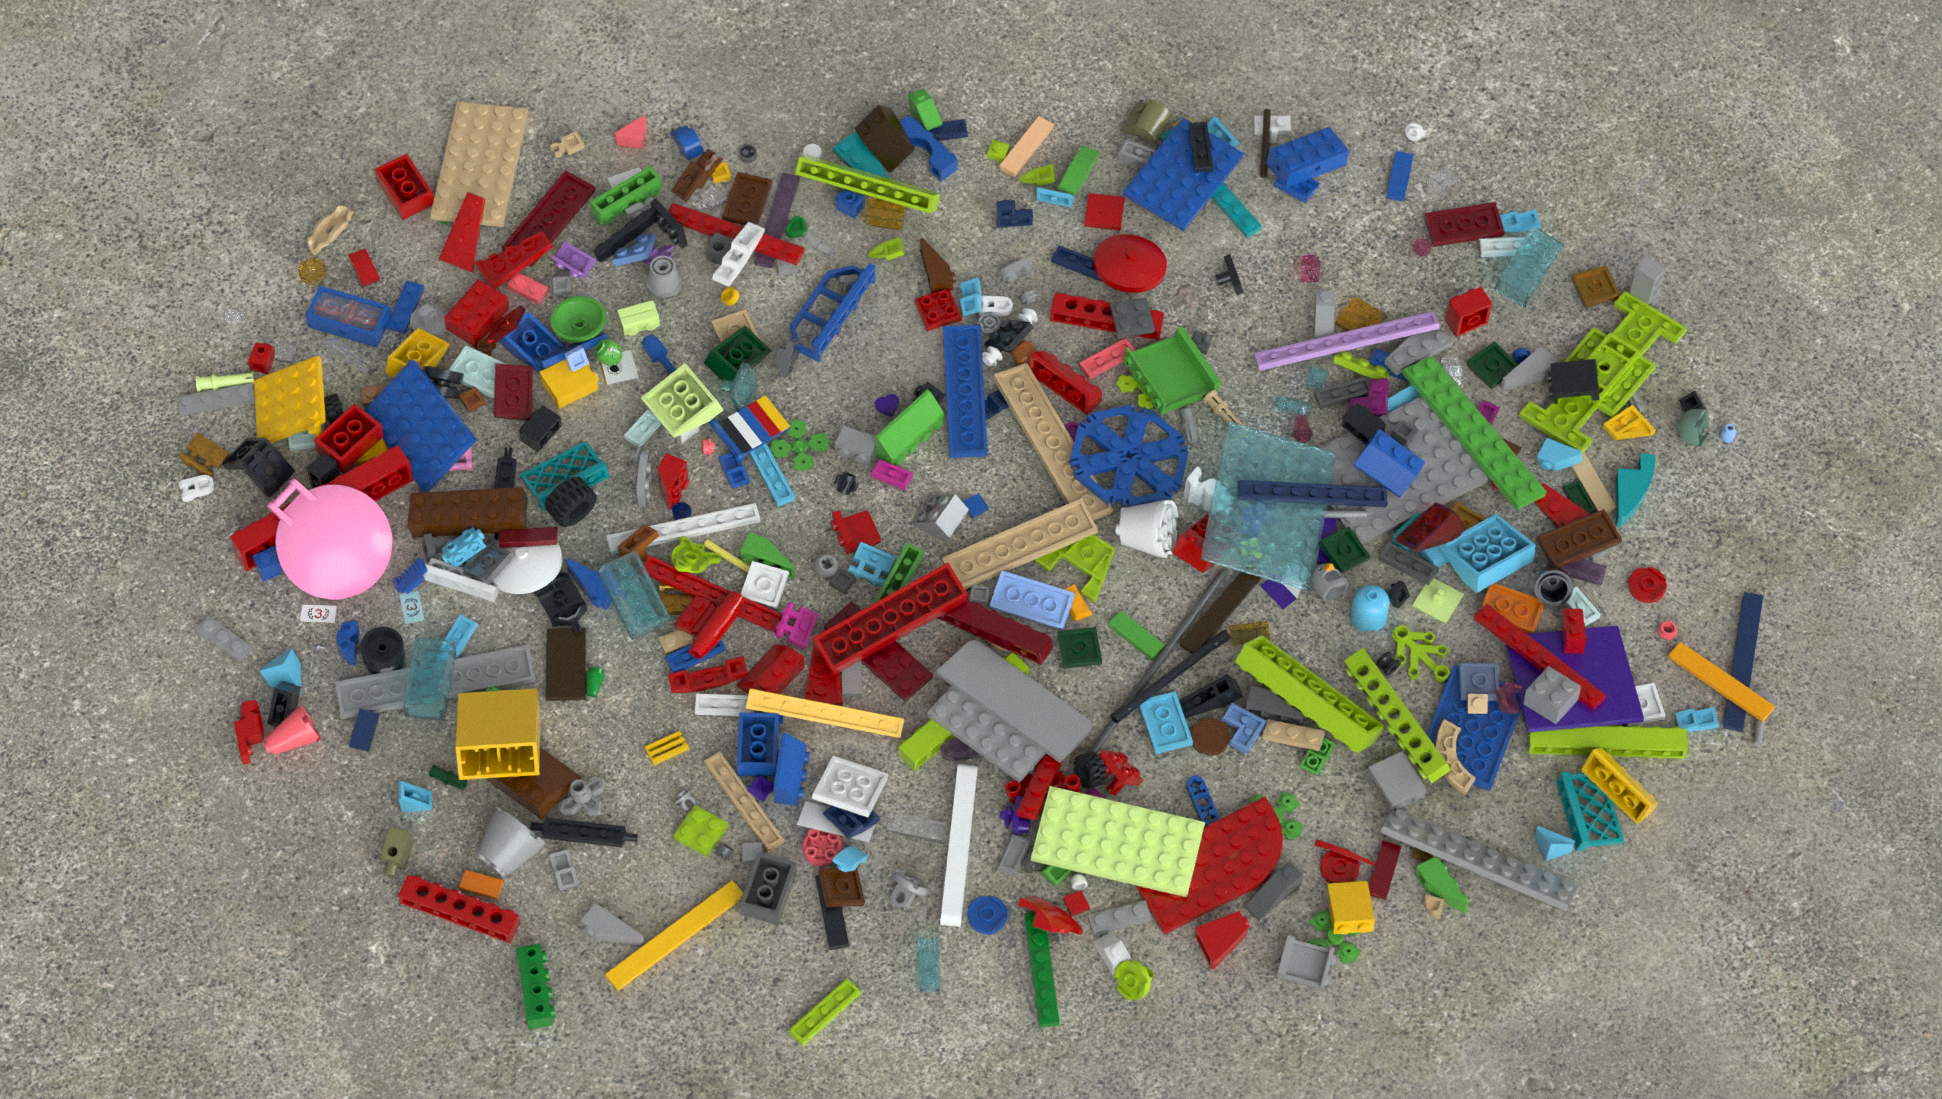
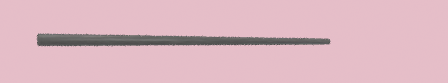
[1072,569,1228,775]

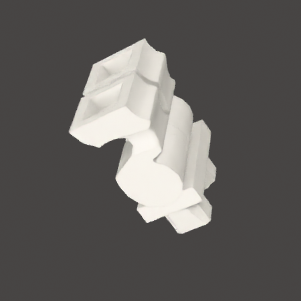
[1183,466,1234,518]

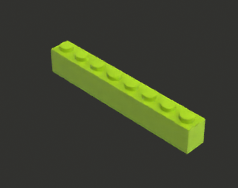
[795,155,941,213]
[899,653,1029,771]
[1527,725,1688,759]

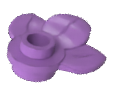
[643,245,674,265]

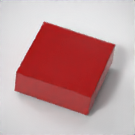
[1063,890,1090,917]

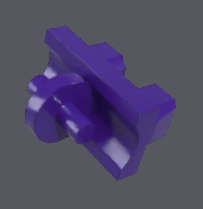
[999,796,1030,836]

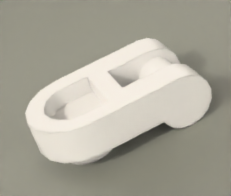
[979,296,1013,316]
[178,475,215,502]

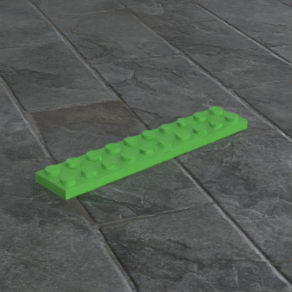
[1402,356,1547,510]

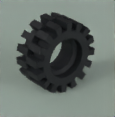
[324,393,344,425]
[1073,751,1107,789]

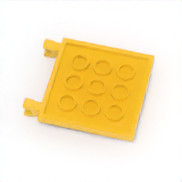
[254,356,326,444]

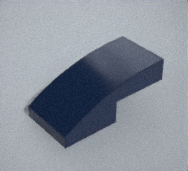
[985,390,1009,420]

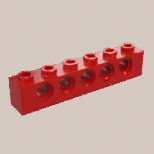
[1050,293,1164,341]
[398,875,520,944]

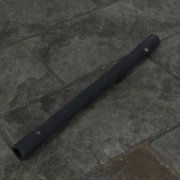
[1110,630,1230,724]

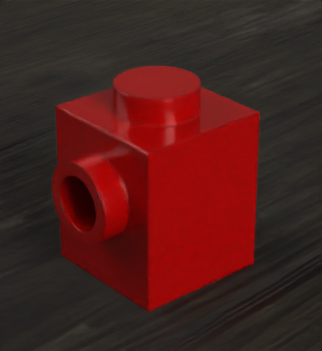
[248,342,276,374]

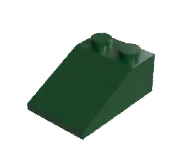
[704,326,772,388]

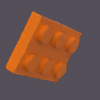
[1481,583,1545,634]

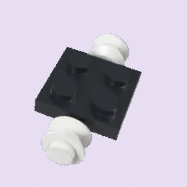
[982,308,1037,366]

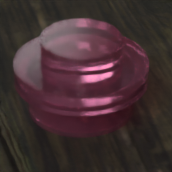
[1413,239,1432,257]

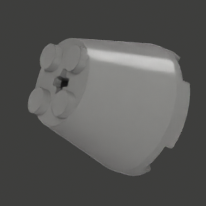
[476,807,546,878]

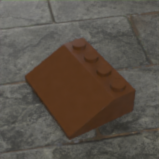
[485,747,581,820]

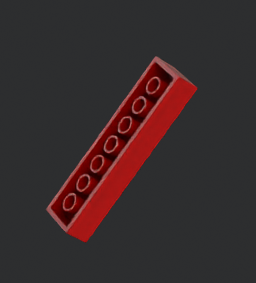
[813,562,968,676]

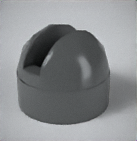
[716,842,734,859]

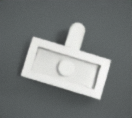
[1254,116,1291,144]

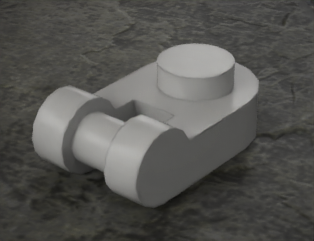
[1000,258,1032,282]

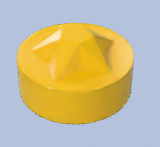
[721,287,739,306]

